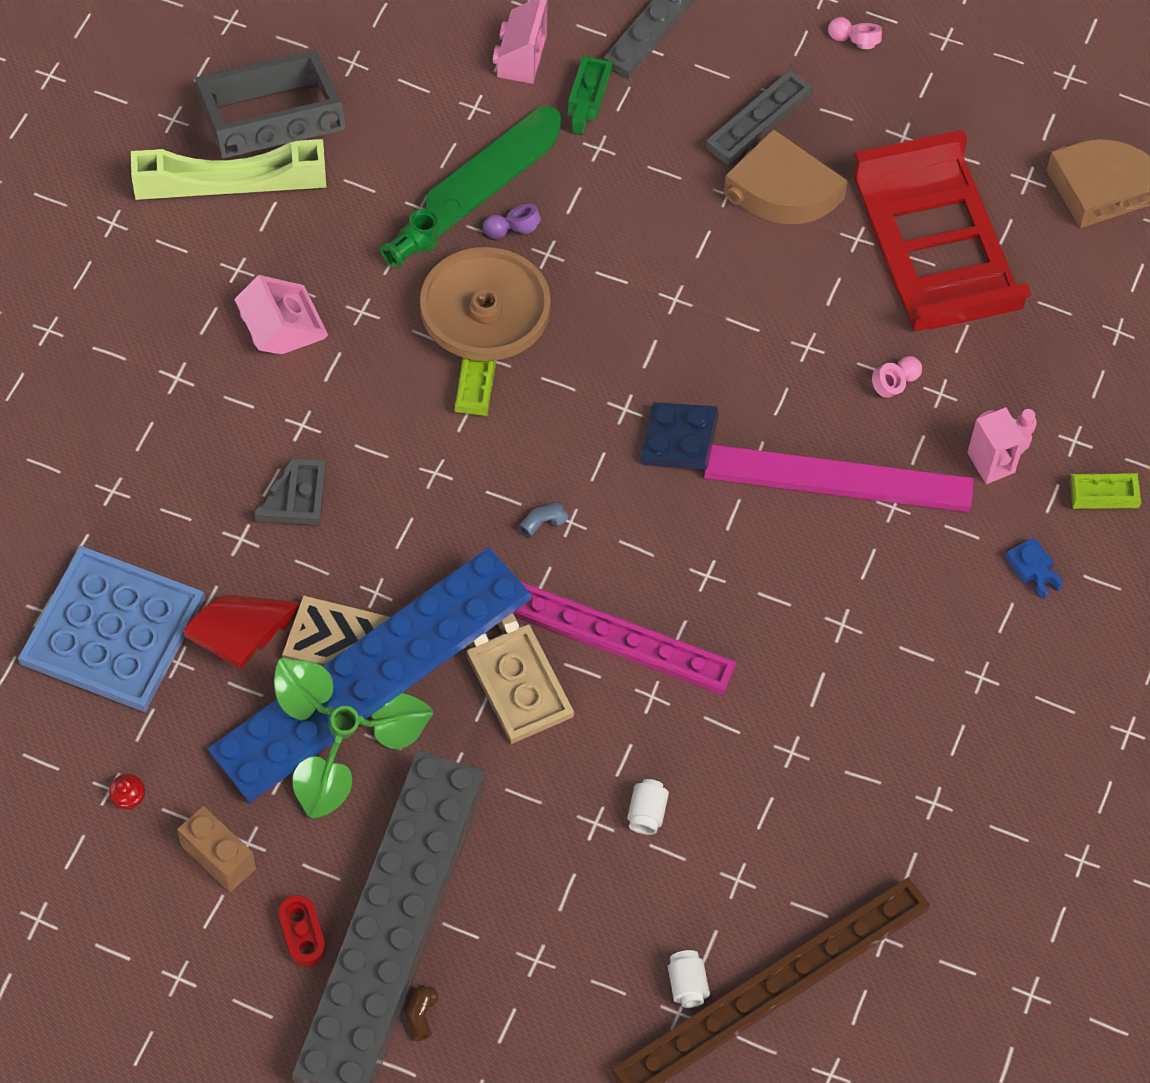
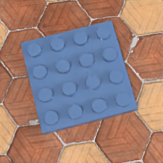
[18,546,205,712]

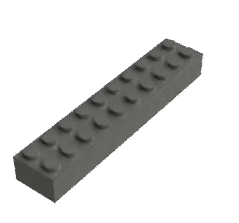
[292,750,485,1083]

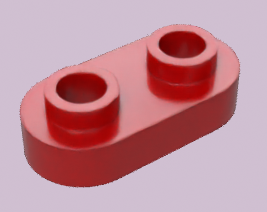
[279,895,325,967]

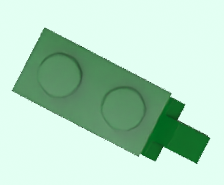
[567,55,613,135]

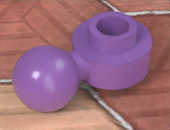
[483,203,541,240]

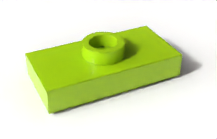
[455,358,497,416]
[1069,473,1141,509]

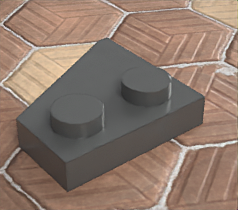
[254,458,326,525]

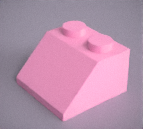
[493,0,548,84]
[234,275,328,355]

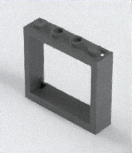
[195,49,346,159]

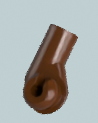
[404,985,438,1041]

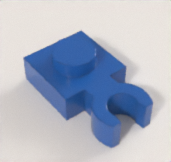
[1005,537,1063,599]

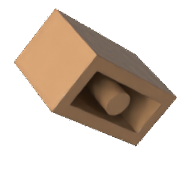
[177,806,256,893]

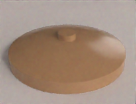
[420,247,551,361]

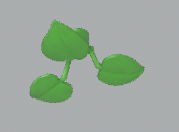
[274,658,433,819]

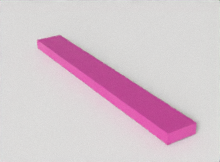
[704,445,974,513]
[513,581,736,696]

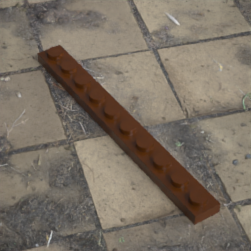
[612,877,930,1083]

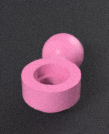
[828,17,882,49]
[872,356,922,398]

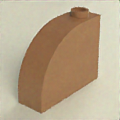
[724,129,848,224]
[1046,139,1150,228]

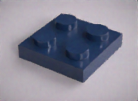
[640,402,719,470]

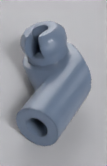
[518,502,568,538]

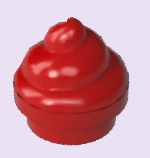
[109,774,145,810]

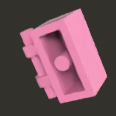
[967,407,1037,484]

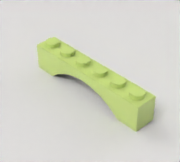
[131,139,327,200]

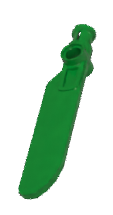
[379,106,561,268]

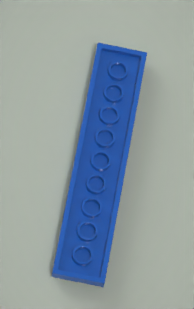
[208,547,532,804]

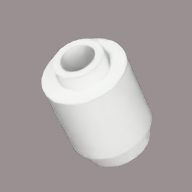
[627,779,669,835]
[668,950,710,1008]

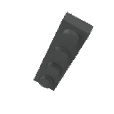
[603,0,695,80]
[705,70,813,166]

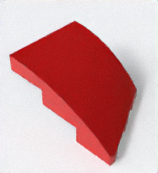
[183,595,301,670]

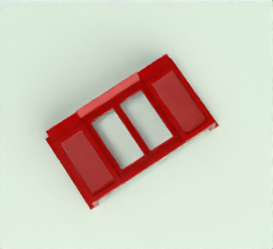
[854,130,1031,332]

